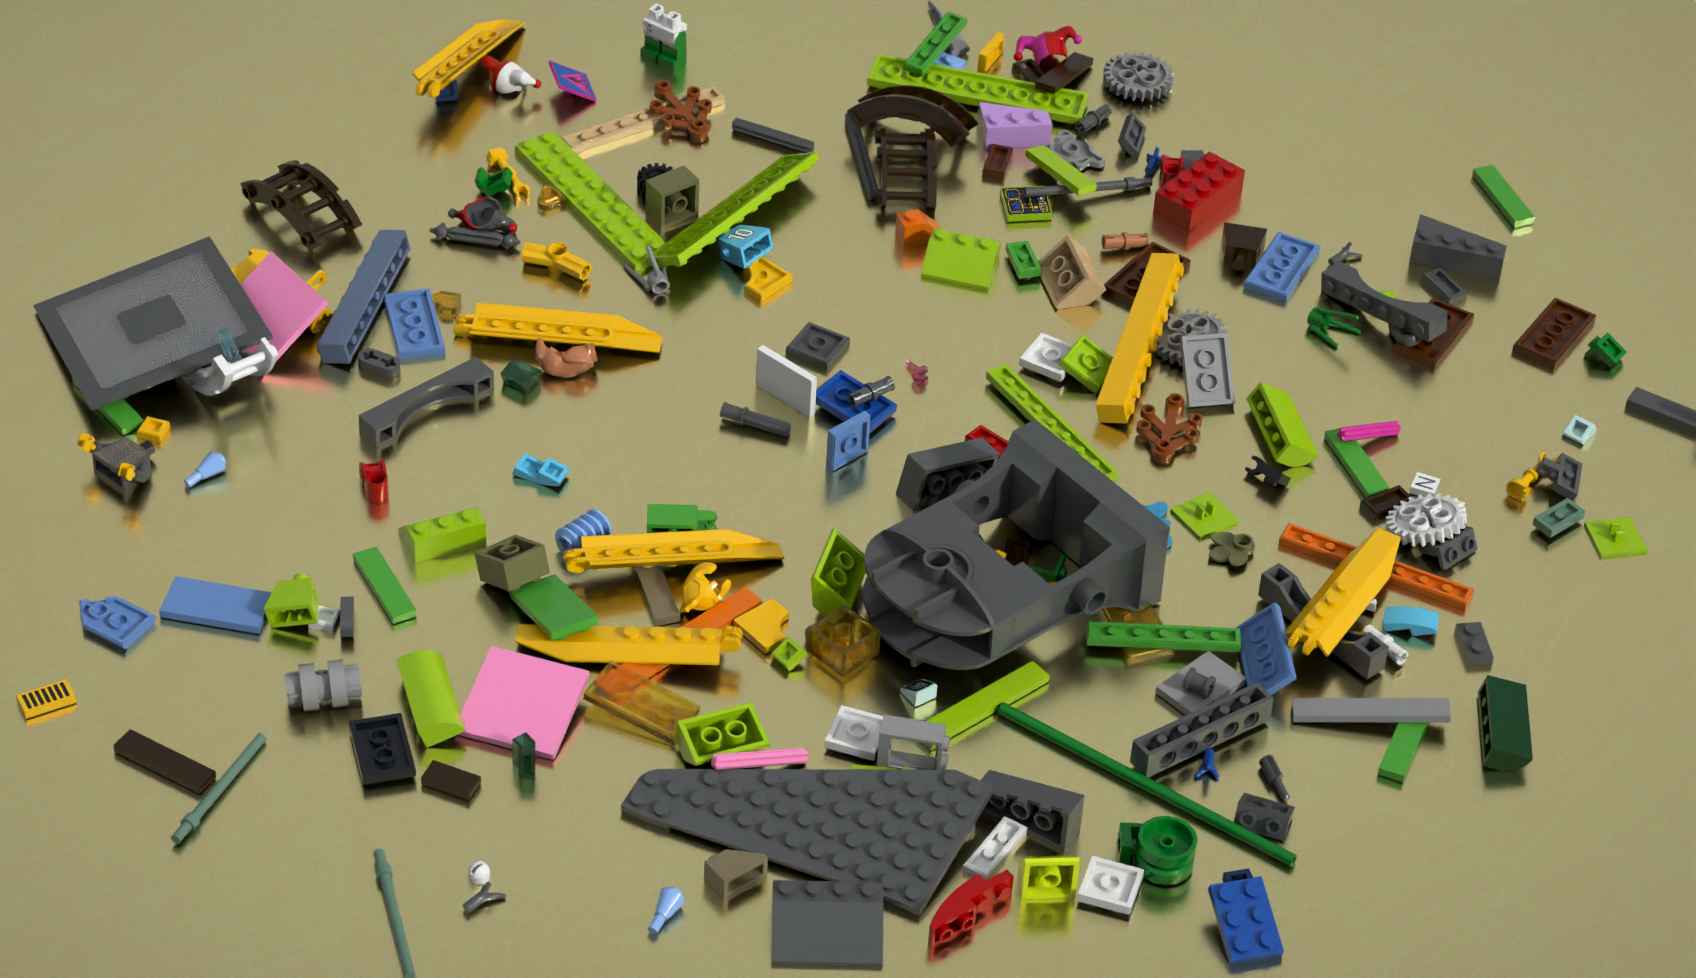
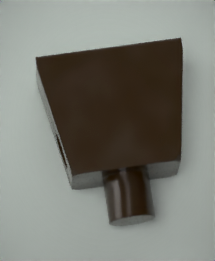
[1221,222,1267,270]

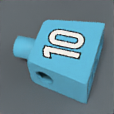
[716,224,774,268]

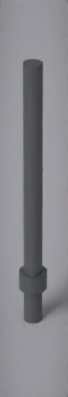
[1023,177,1152,197]

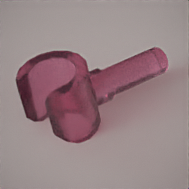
[906,360,928,384]

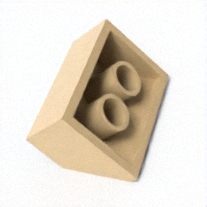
[1038,235,1106,309]

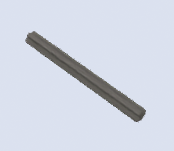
[845,112,878,200]

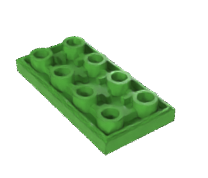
[509,574,599,640]

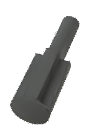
[1259,755,1290,801]

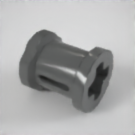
[1182,667,1216,699]

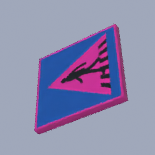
[549,61,597,102]

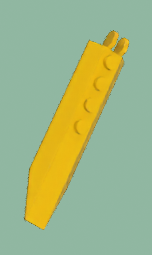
[412,19,526,98]
[453,302,662,353]
[1286,528,1401,657]
[563,529,784,573]
[515,624,743,665]

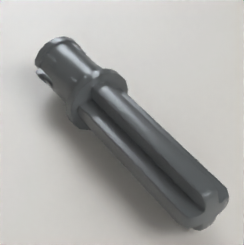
[720,402,791,437]

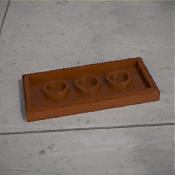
[1103,242,1191,307]
[1392,297,1474,369]
[1512,298,1596,369]

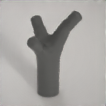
[1328,242,1362,266]
[463,882,506,913]

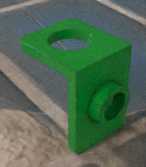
[1030,554,1067,583]

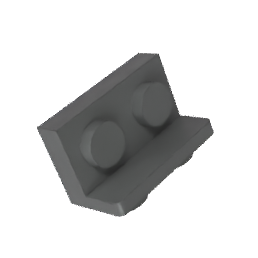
[1418,526,1477,570]
[1234,793,1295,841]

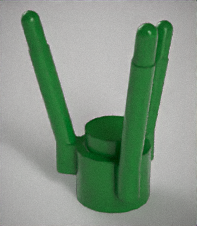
[1307,306,1361,348]

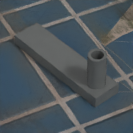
[1625,387,1696,435]

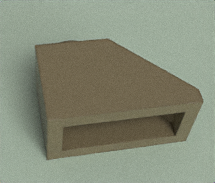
[704,849,768,899]

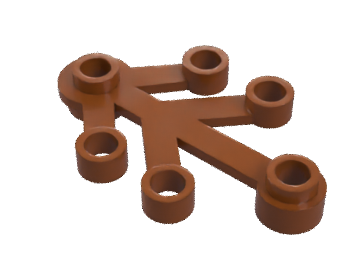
[649,80,712,139]
[1136,393,1203,461]

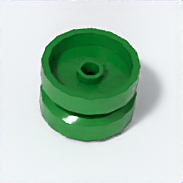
[1135,816,1198,885]

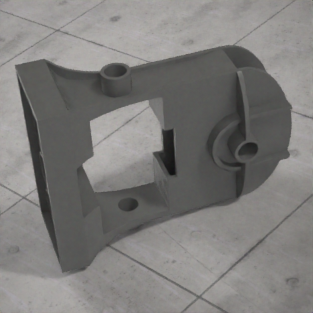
[863,419,1169,670]

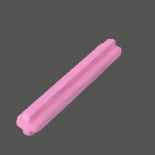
[711,748,808,770]

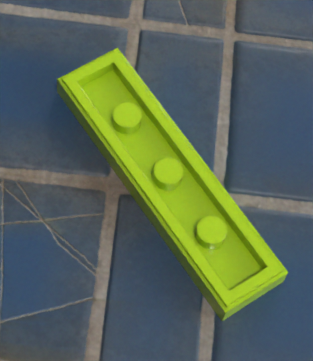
[1025,145,1097,196]

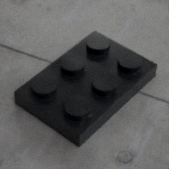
[349,713,416,785]

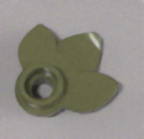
[1209,532,1255,566]

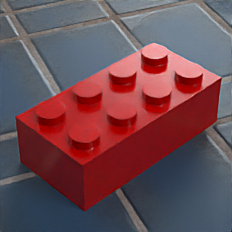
[1153,152,1245,232]

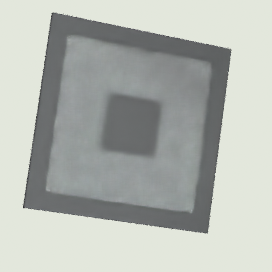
[33,236,273,411]

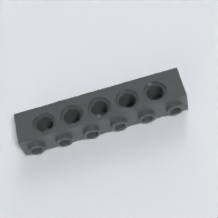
[1130,682,1274,777]

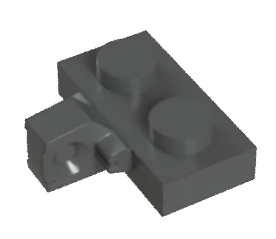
[1536,453,1582,501]

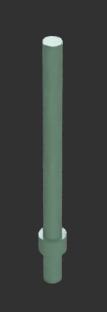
[171,733,266,844]
[373,849,416,978]

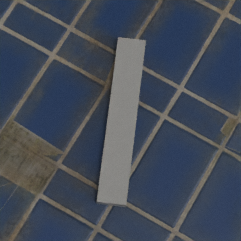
[1292,698,1451,723]

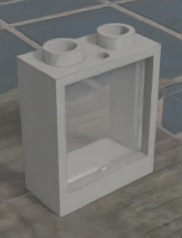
[877,715,950,770]

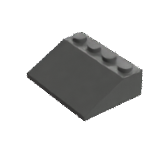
[771,880,883,967]

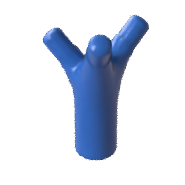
[1145,147,1169,175]
[1194,748,1219,779]

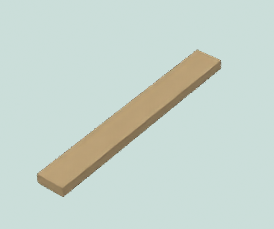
[560,86,725,154]

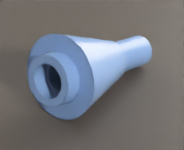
[184,451,226,488]
[648,887,685,934]

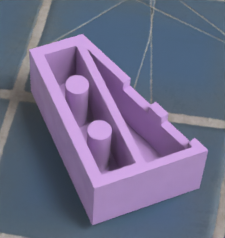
[977,102,1052,150]

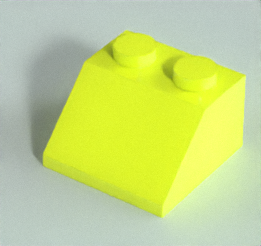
[1017,855,1080,900]

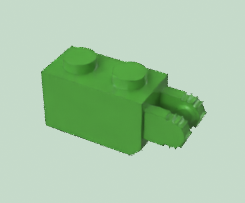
[647,504,717,533]

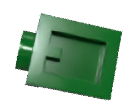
[1584,332,1627,368]
[1117,822,1144,865]

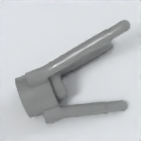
[623,246,670,294]

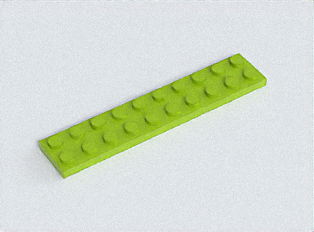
[867,54,1089,125]
[515,131,666,272]
[645,152,819,268]

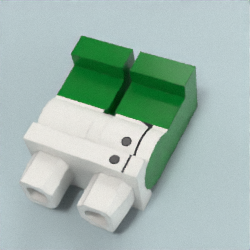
[640,4,687,71]

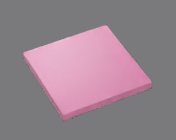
[241,251,329,361]
[458,646,590,760]

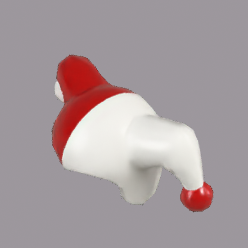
[481,55,541,94]

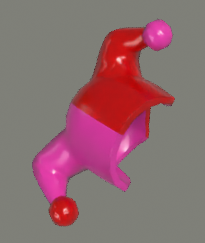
[1013,26,1082,65]

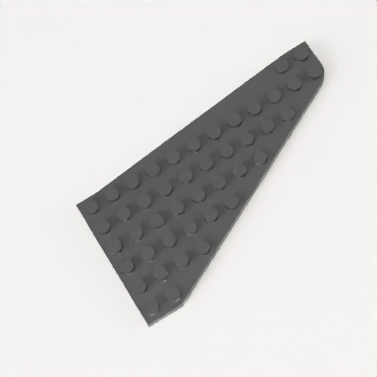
[621,769,994,916]

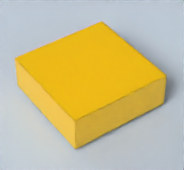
[137,416,170,443]

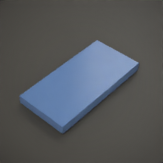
[1243,232,1320,302]
[383,288,445,360]
[159,576,272,634]
[1236,602,1297,695]

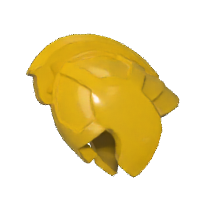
[679,562,731,613]

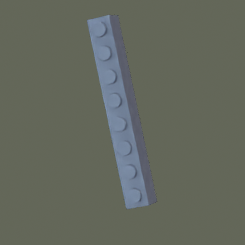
[317,230,411,364]

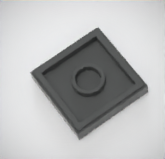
[786,322,850,370]

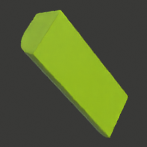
[1246,382,1319,467]
[396,650,466,748]

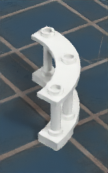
[181,337,278,396]

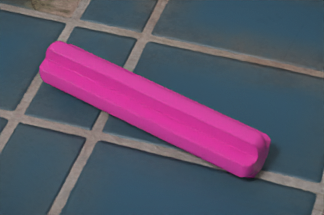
[1337,421,1401,442]

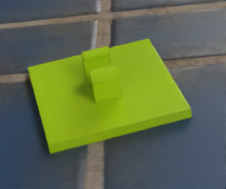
[1170,492,1239,540]
[1584,517,1648,558]

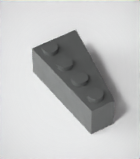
[1409,214,1507,280]
[896,438,1000,510]
[981,770,1085,851]

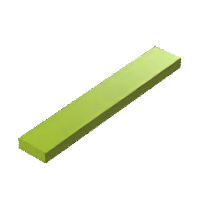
[927,661,1050,749]

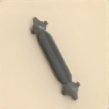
[430,223,521,250]

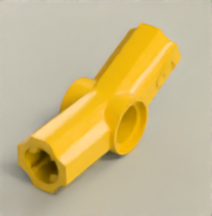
[522,242,592,281]

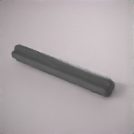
[732,118,815,153]

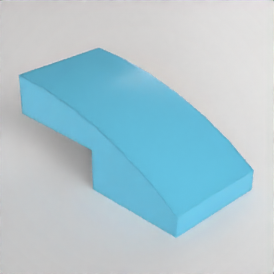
[512,453,570,486]
[1383,606,1439,636]

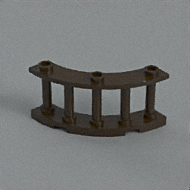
[847,85,979,147]
[875,127,937,210]
[240,160,362,251]

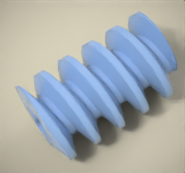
[555,509,612,555]

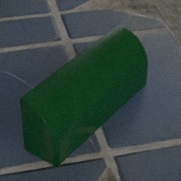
[1478,675,1533,771]

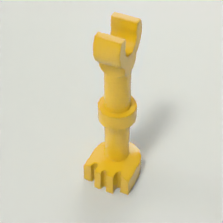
[486,147,530,200]
[1506,452,1557,502]

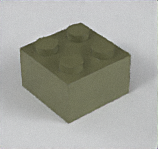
[645,165,699,230]
[474,535,550,592]

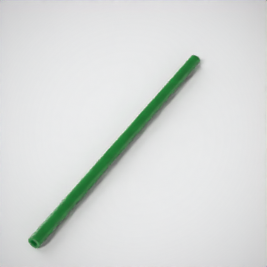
[998,702,1297,867]

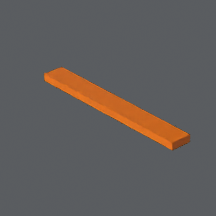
[1279,523,1475,610]
[593,587,762,702]

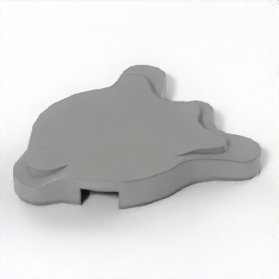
[1049,130,1105,171]

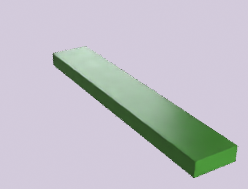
[1086,621,1241,652]

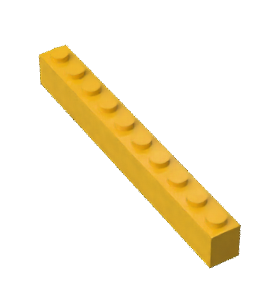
[1096,253,1184,424]

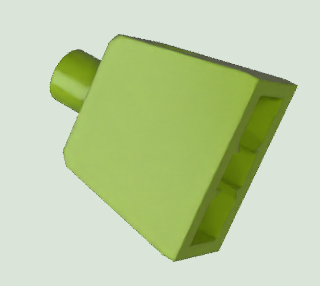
[264,573,319,628]

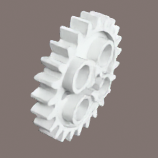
[1386,493,1467,547]

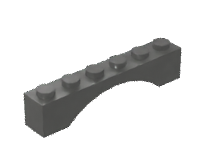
[1321,261,1447,342]
[359,357,494,449]
[1258,563,1389,679]

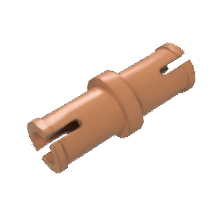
[1101,232,1149,250]

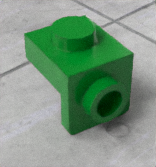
[475,167,513,197]

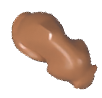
[535,338,598,378]

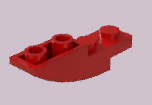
[928,870,1014,947]

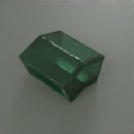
[500,359,541,393]
[512,732,536,777]

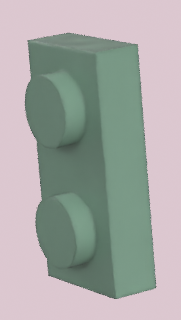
[1532,498,1586,538]

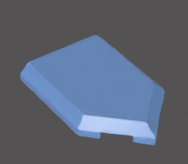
[79,596,156,649]

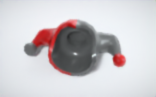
[448,197,517,233]

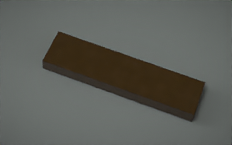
[1035,52,1093,94]
[113,729,216,794]

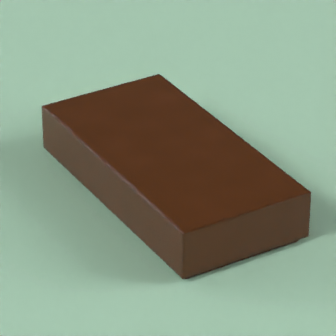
[982,144,1013,180]

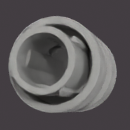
[285,659,362,712]

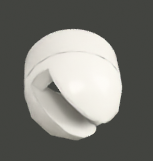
[468,860,490,885]

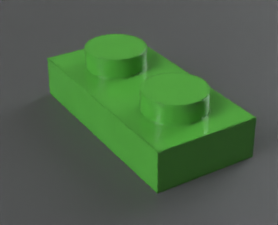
[1006,241,1041,279]

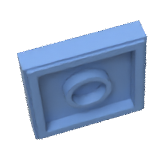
[826,411,870,472]

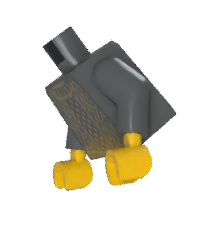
[77,433,155,493]

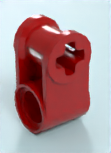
[1160,154,1184,187]
[359,459,389,504]

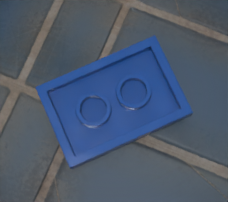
[816,370,897,434]
[1208,876,1284,965]

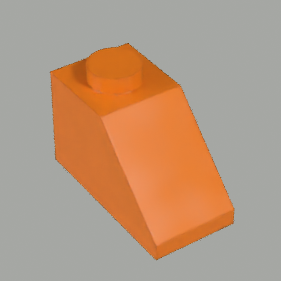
[895,209,941,248]

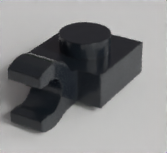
[1245,456,1291,487]

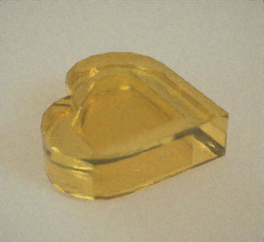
[537,186,566,210]
[432,291,461,316]

